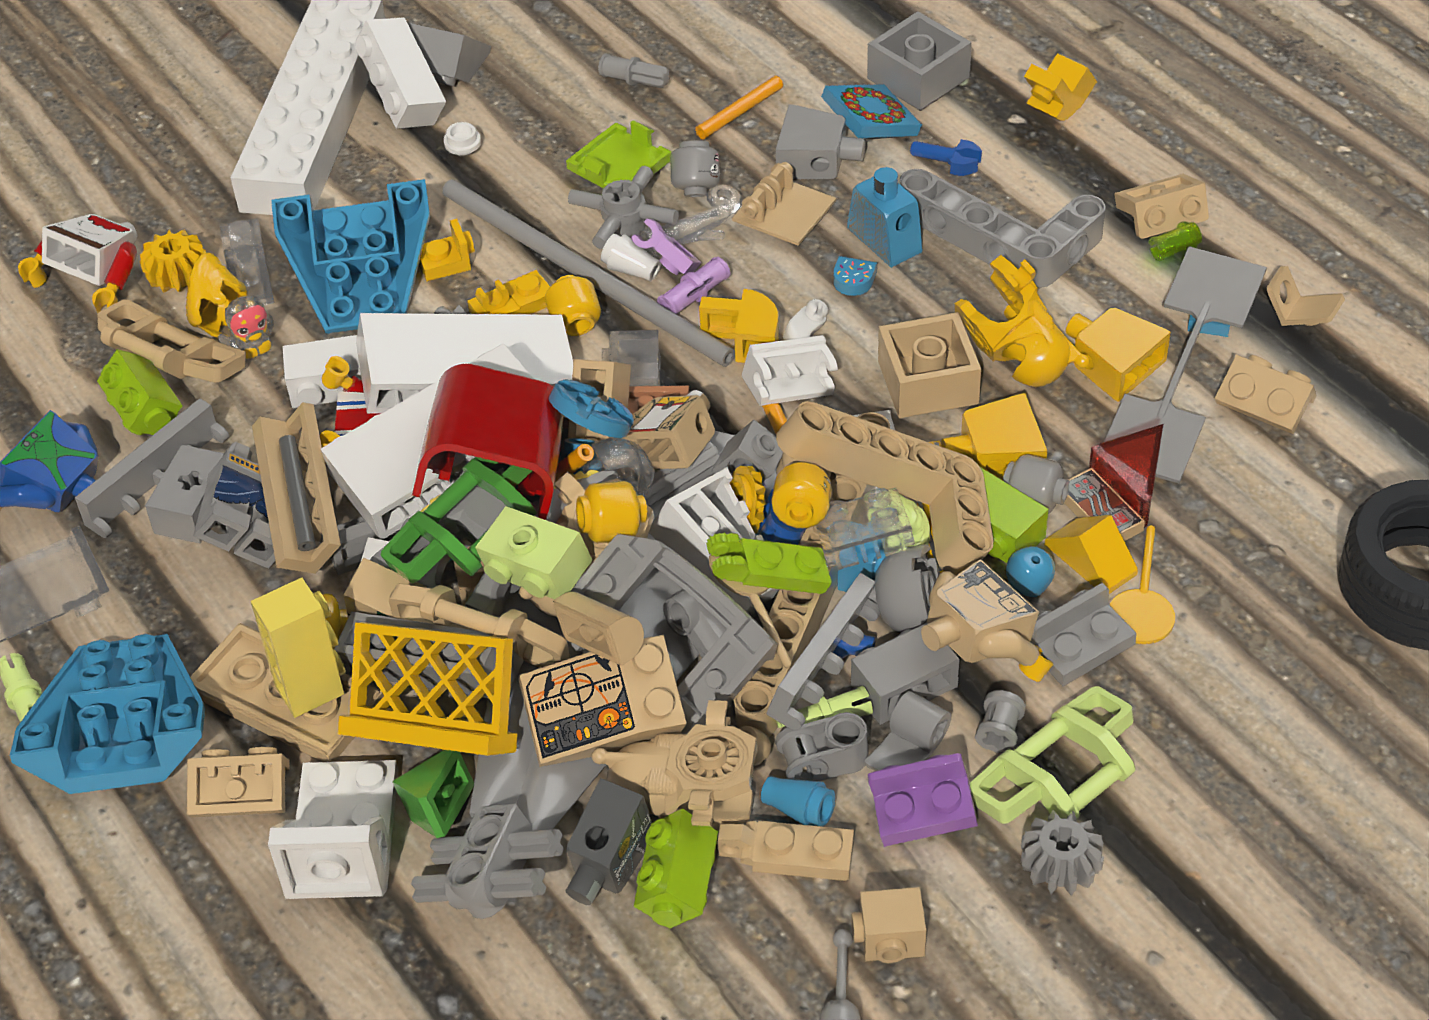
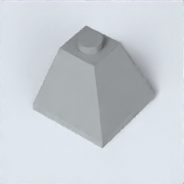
[407,22,491,86]

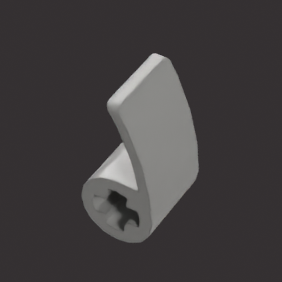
[864,691,951,771]

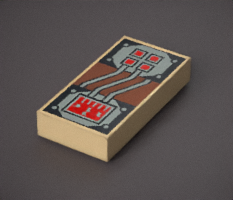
[1064,468,1145,541]

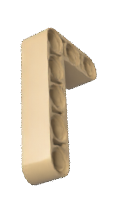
[776,401,993,576]

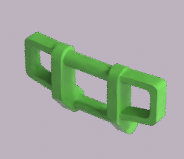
[381,457,537,583]

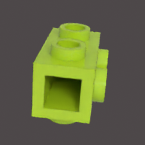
[97,349,183,435]
[633,808,718,929]

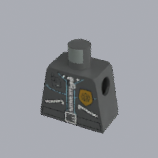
[565,778,652,905]

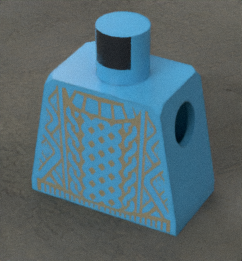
[847,167,922,268]

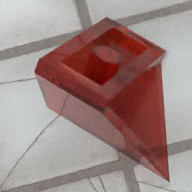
[1089,424,1164,528]

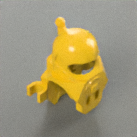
[954,255,1090,388]

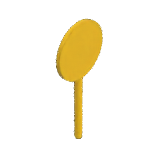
[1109,525,1175,644]

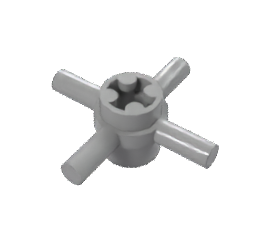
[568,166,679,249]

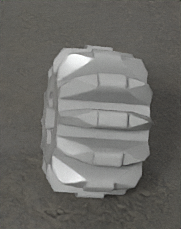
[1021,810,1104,896]

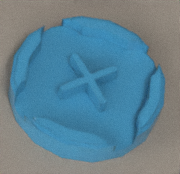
[549,379,634,438]

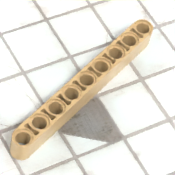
[733,412,890,738]

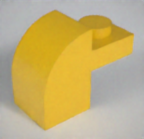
[1024,53,1097,121]
[699,289,779,363]

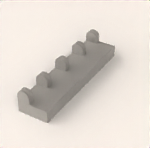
[75,398,229,538]
[766,573,880,731]

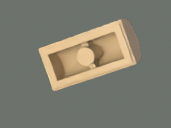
[553,592,644,666]

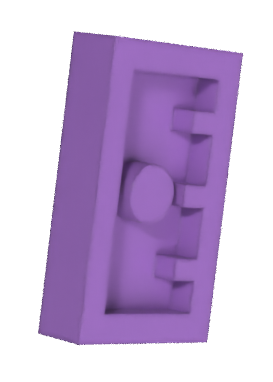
[867,753,978,847]

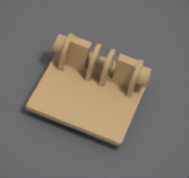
[732,162,836,246]

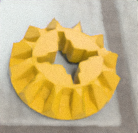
[730,466,767,534]

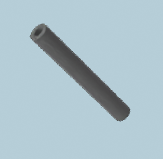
[279,435,316,551]

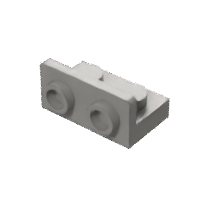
[1030,583,1137,686]

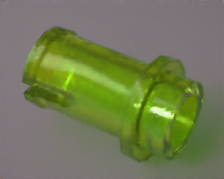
[1149,221,1202,261]

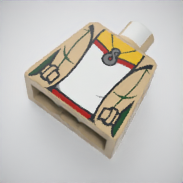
[611,390,715,470]

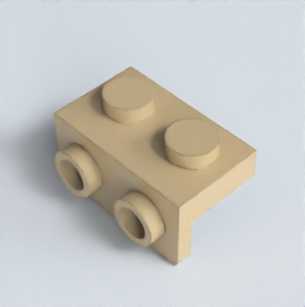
[1214,354,1317,434]

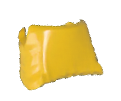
[185,252,248,338]

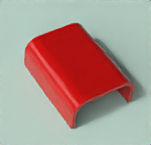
[412,364,564,520]

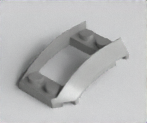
[571,534,778,735]

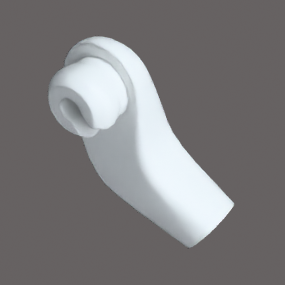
[783,299,828,340]

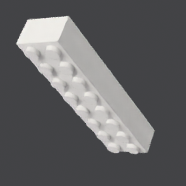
[231,0,385,215]

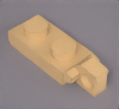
[717,821,854,881]

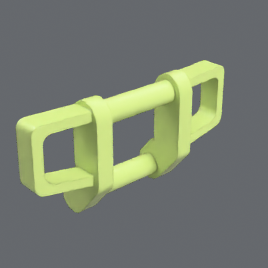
[970,686,1135,824]

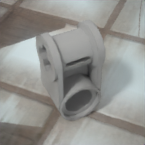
[775,712,869,781]

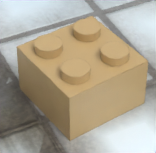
[878,312,981,418]

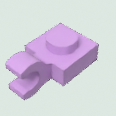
[631,219,702,275]

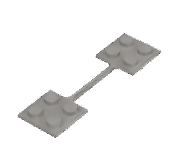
[1097,247,1267,484]

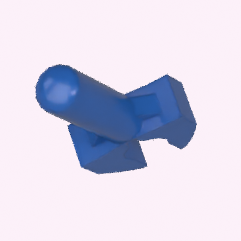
[910,139,982,176]

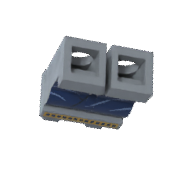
[193,442,275,569]

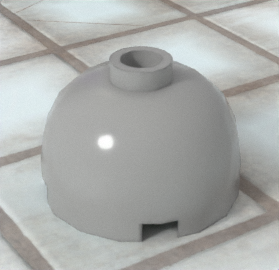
[869,544,940,633]

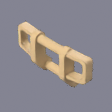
[97,299,246,383]
[389,584,570,668]

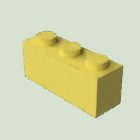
[250,578,345,718]

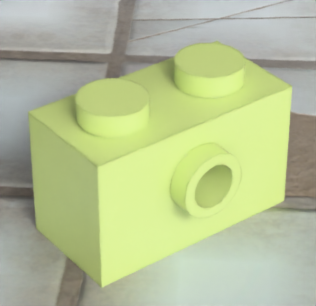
[475,506,592,599]

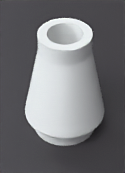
[601,234,661,282]

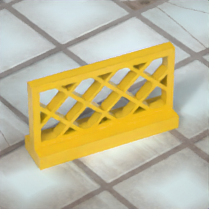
[338,622,517,756]

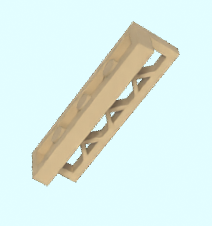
[252,402,341,574]

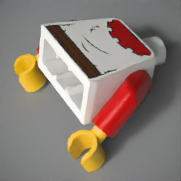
[18,214,137,314]

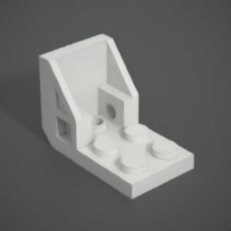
[268,760,398,899]

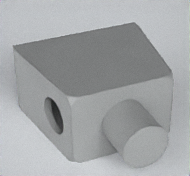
[775,104,865,179]

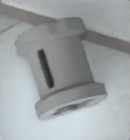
[975,690,1026,753]

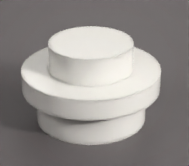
[444,122,481,156]

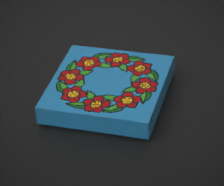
[821,84,922,138]

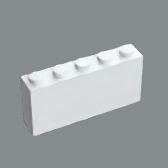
[356,313,573,414]
[321,343,564,540]

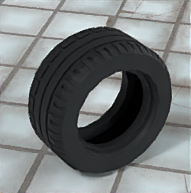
[1338,480,1429,650]

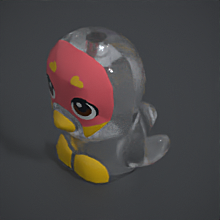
[218,296,274,360]

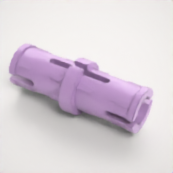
[657,257,730,314]

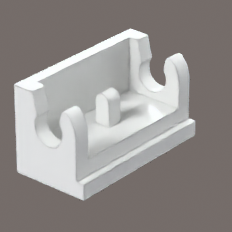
[741,335,838,406]

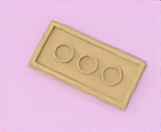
[190,623,384,762]

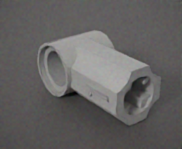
[663,590,727,658]

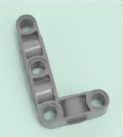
[900,169,1106,288]

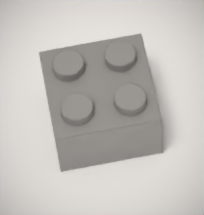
[867,11,972,110]

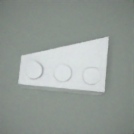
[649,467,779,618]

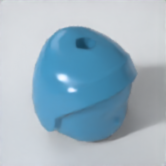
[1006,546,1055,597]

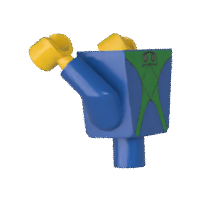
[0,410,99,512]

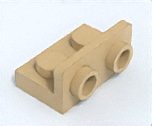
[1114,174,1209,239]
[187,747,290,818]

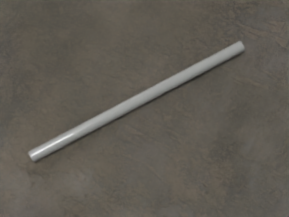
[443,179,735,367]

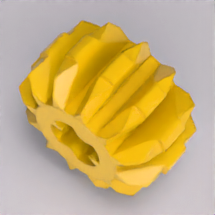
[140,229,206,293]

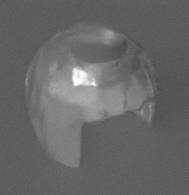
[583,438,655,497]

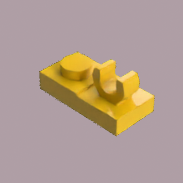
[467,270,550,314]

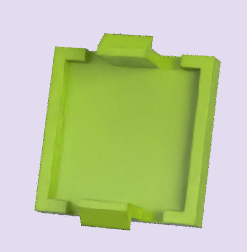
[566,120,671,188]

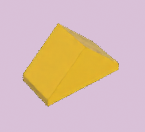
[1044,515,1138,594]

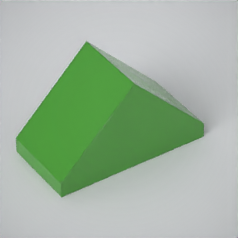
[392,750,474,838]

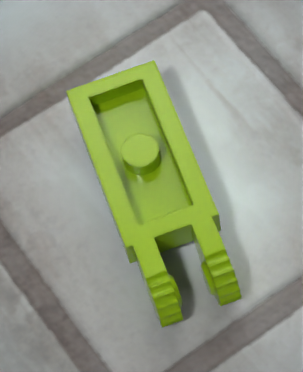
[706,532,832,594]

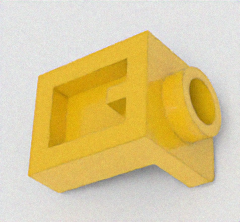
[419,218,475,281]

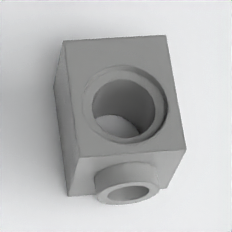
[712,420,783,483]

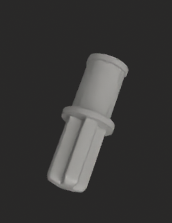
[598,53,669,88]

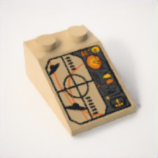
[518,635,687,767]

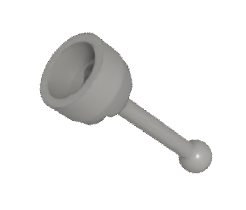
[819,929,860,1020]

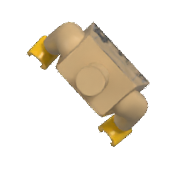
[921,559,1054,682]

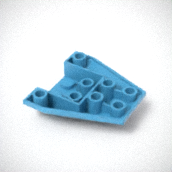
[271,179,430,334]
[10,634,205,794]

